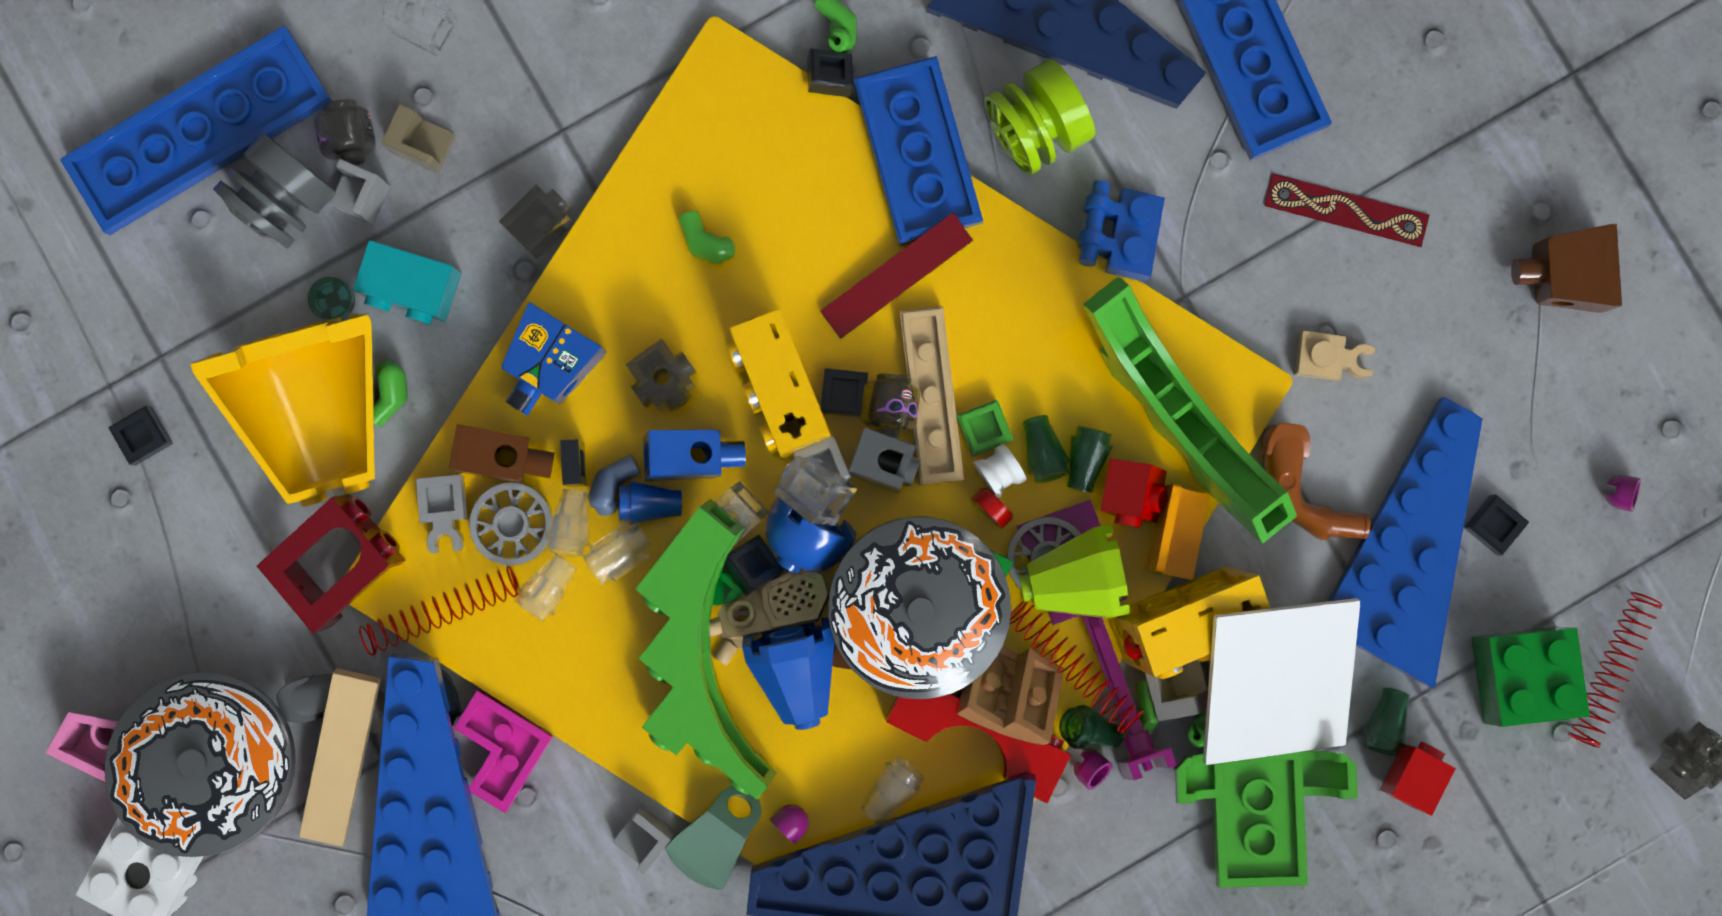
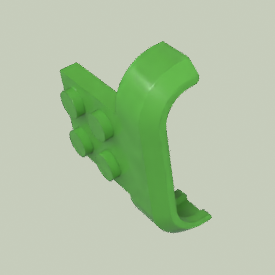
[1174,750,1358,888]

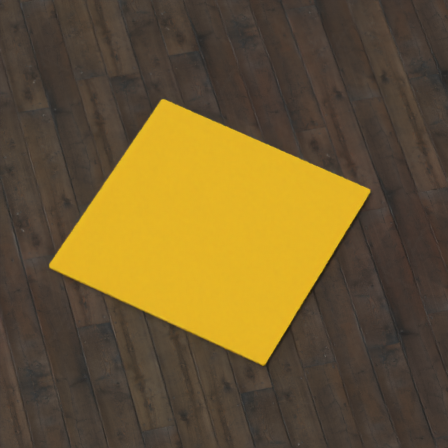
[346,16,1293,865]

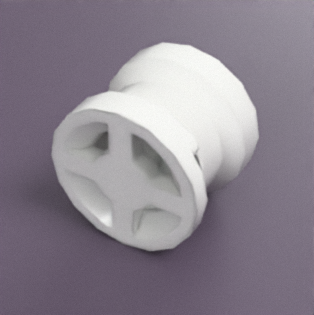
[973,444,1027,498]

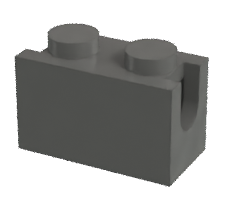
[849,428,921,493]

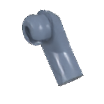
[588,454,641,516]

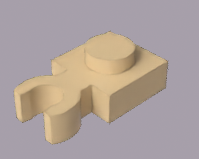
[1294,331,1375,381]

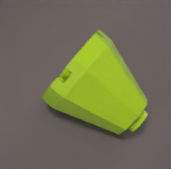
[1019,524,1130,618]

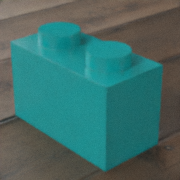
[353,240,462,325]

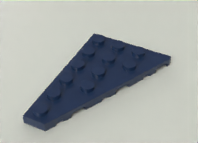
[746,773,1036,916]

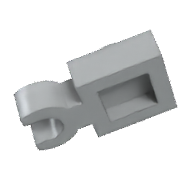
[416,475,468,553]

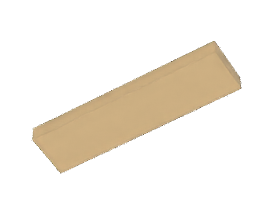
[899,306,964,485]
[299,668,381,847]

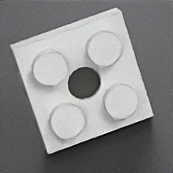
[75,818,203,916]

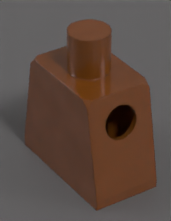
[1511,224,1622,313]
[449,424,555,483]

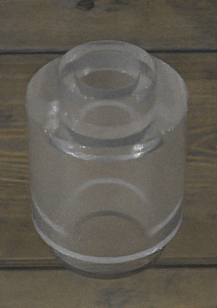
[583,522,652,584]

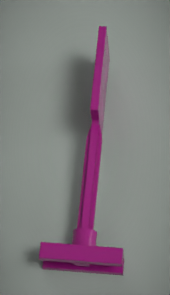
[1016,500,1177,781]

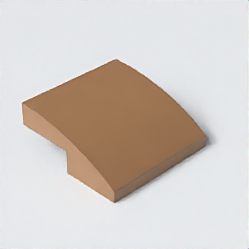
[957,646,1064,745]

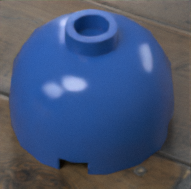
[766,490,857,573]

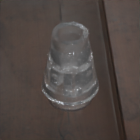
[545,489,589,556]
[514,554,576,622]
[862,756,924,823]

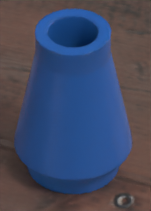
[618,481,682,525]

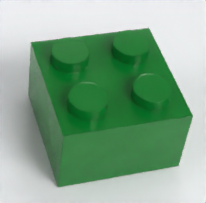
[1471,626,1590,727]

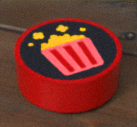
[971,488,1013,529]

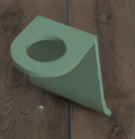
[666,786,762,890]

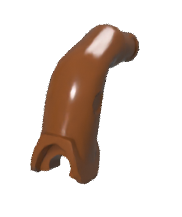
[1261,423,1370,540]

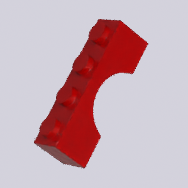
[885,689,1071,804]

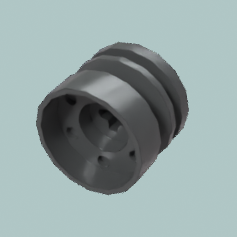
[213,132,336,249]

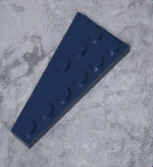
[926,0,1207,109]

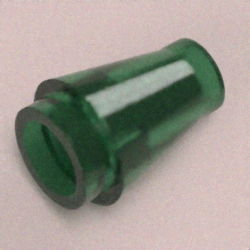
[1023,415,1070,483]
[1067,425,1113,493]
[1362,688,1410,756]
[1059,705,1124,749]

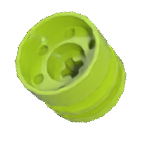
[984,59,1096,176]

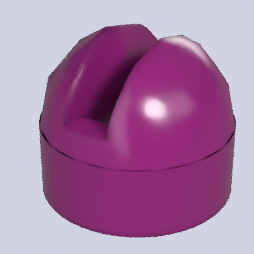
[1604,475,1641,512]
[1073,750,1112,790]
[769,805,808,844]

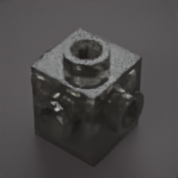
[625,339,696,412]
[1649,721,1722,800]

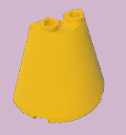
[190,313,375,507]

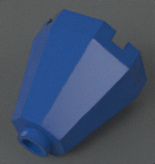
[742,618,834,730]

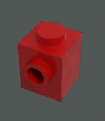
[1100,458,1167,528]
[1379,742,1456,816]

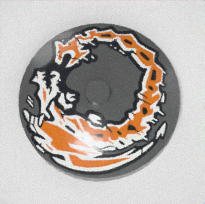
[828,516,1011,699]
[105,672,296,857]

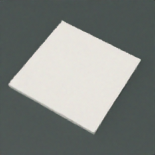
[1203,598,1360,765]

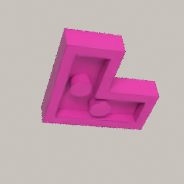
[453,690,554,813]

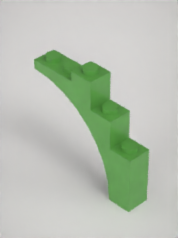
[1083,276,1297,544]
[635,499,777,800]

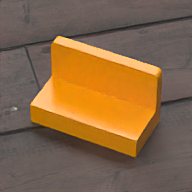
[1147,483,1210,580]

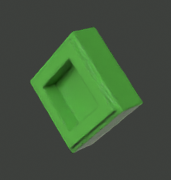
[956,400,1014,457]

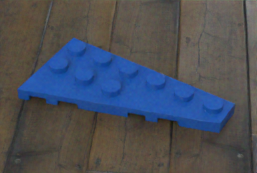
[1327,397,1483,689]
[367,653,500,916]

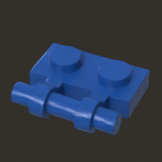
[1077,180,1165,282]

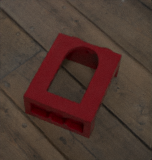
[257,494,406,633]

